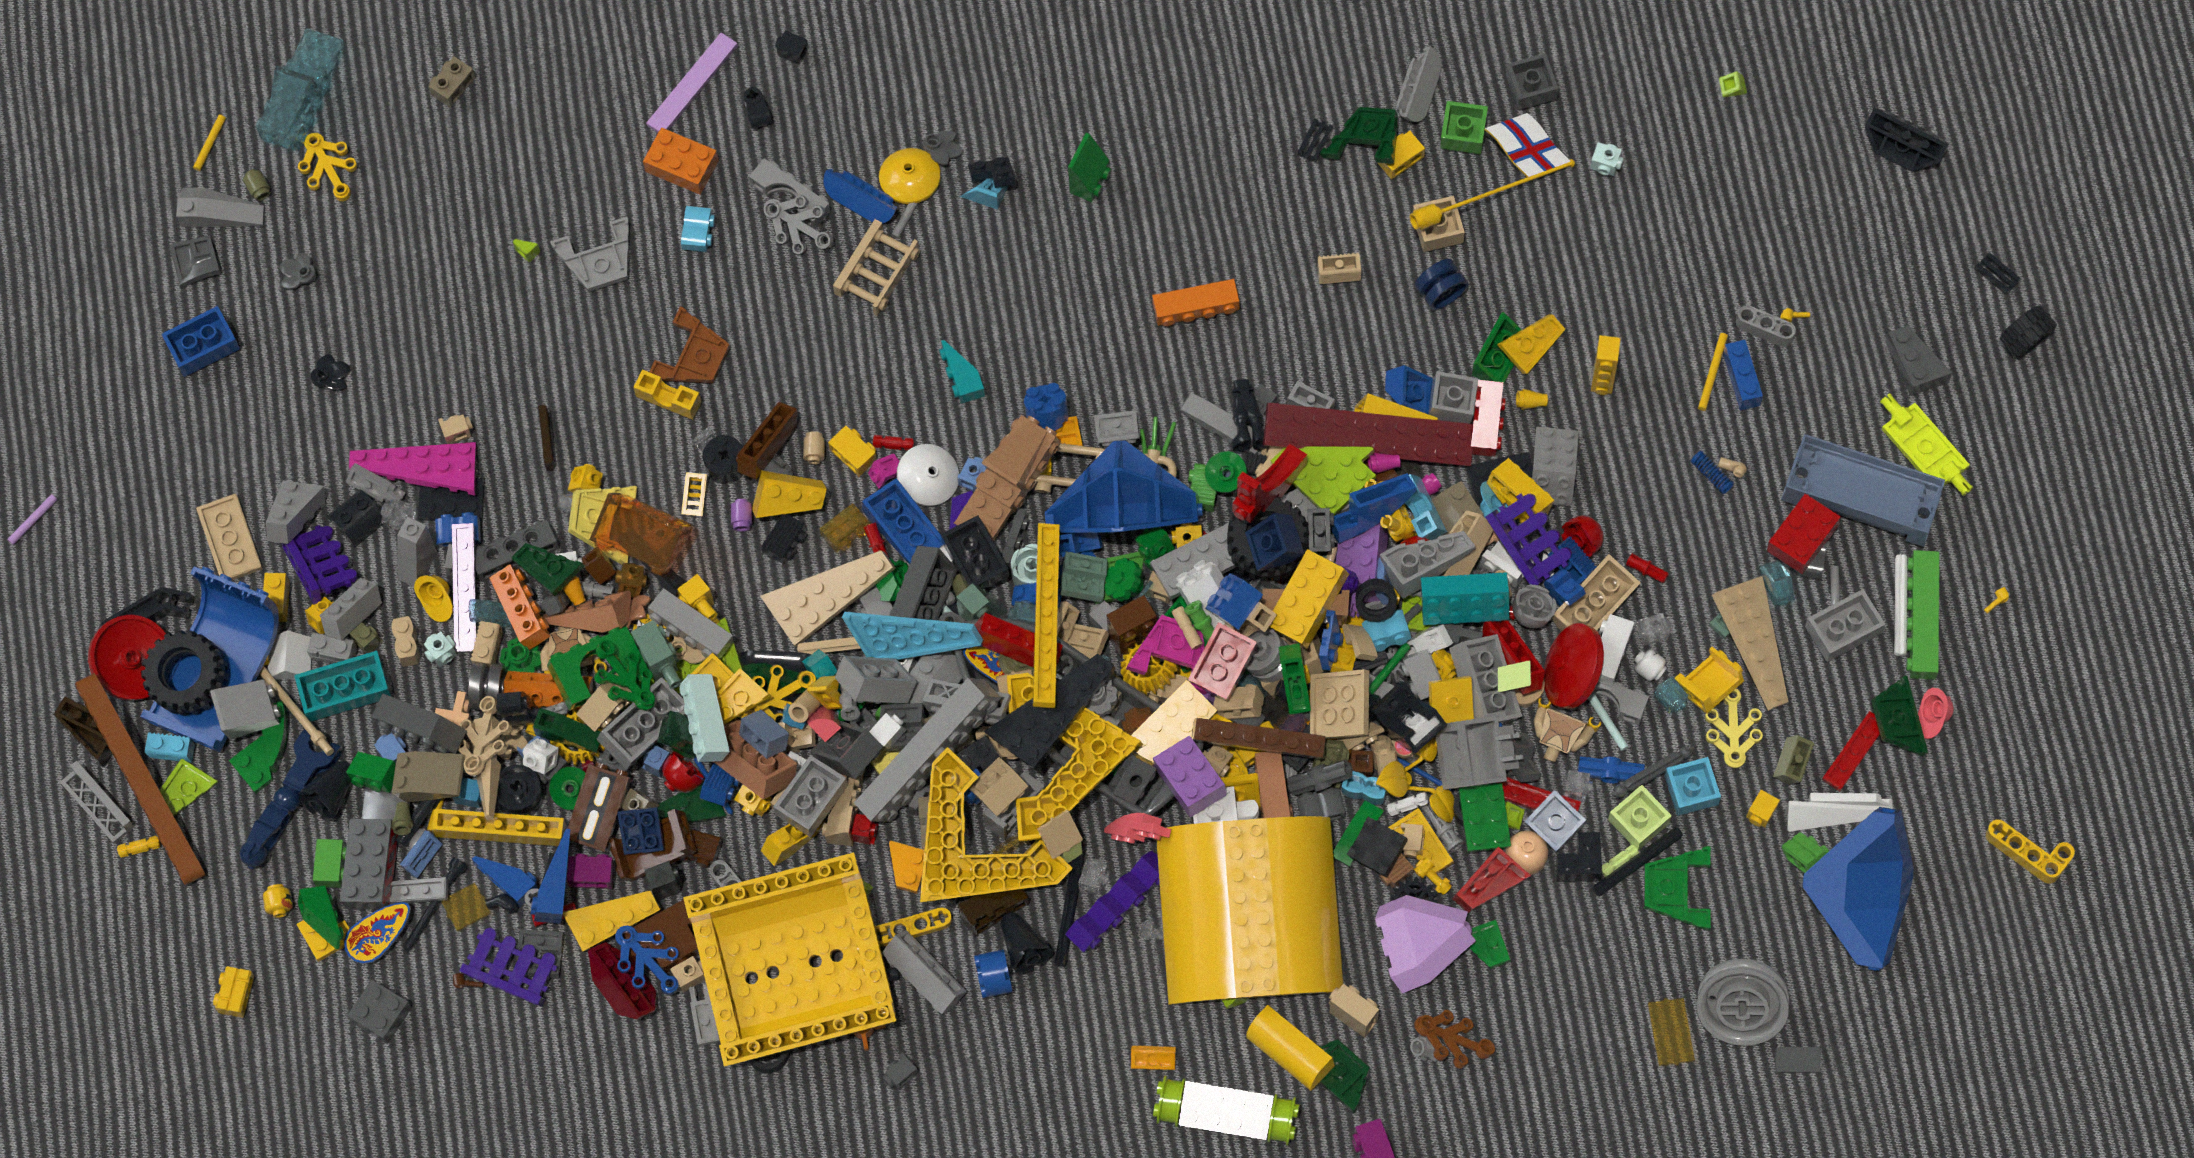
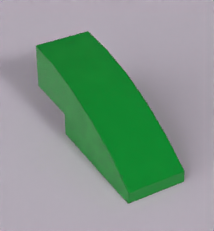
[262,701,288,773]
[1333,800,1384,867]

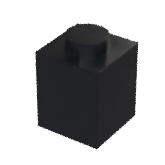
[775,30,809,65]

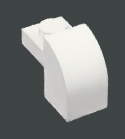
[1400,624,1453,656]

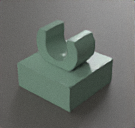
[1709,613,1730,640]

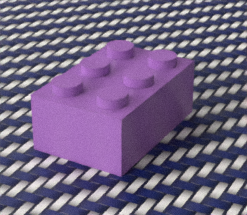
[1153,735,1227,818]

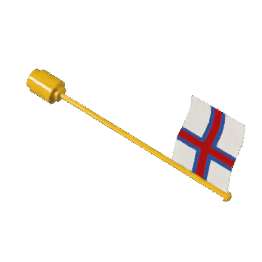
[1409,113,1575,230]

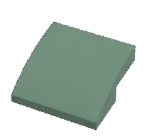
[1060,551,1107,602]

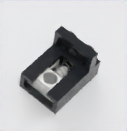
[1370,680,1447,754]

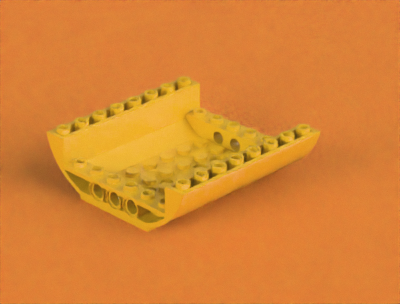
[683,852,896,1067]

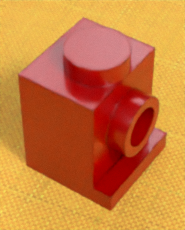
[851,814,879,845]

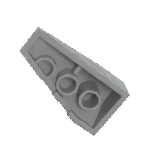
[1380,531,1476,598]

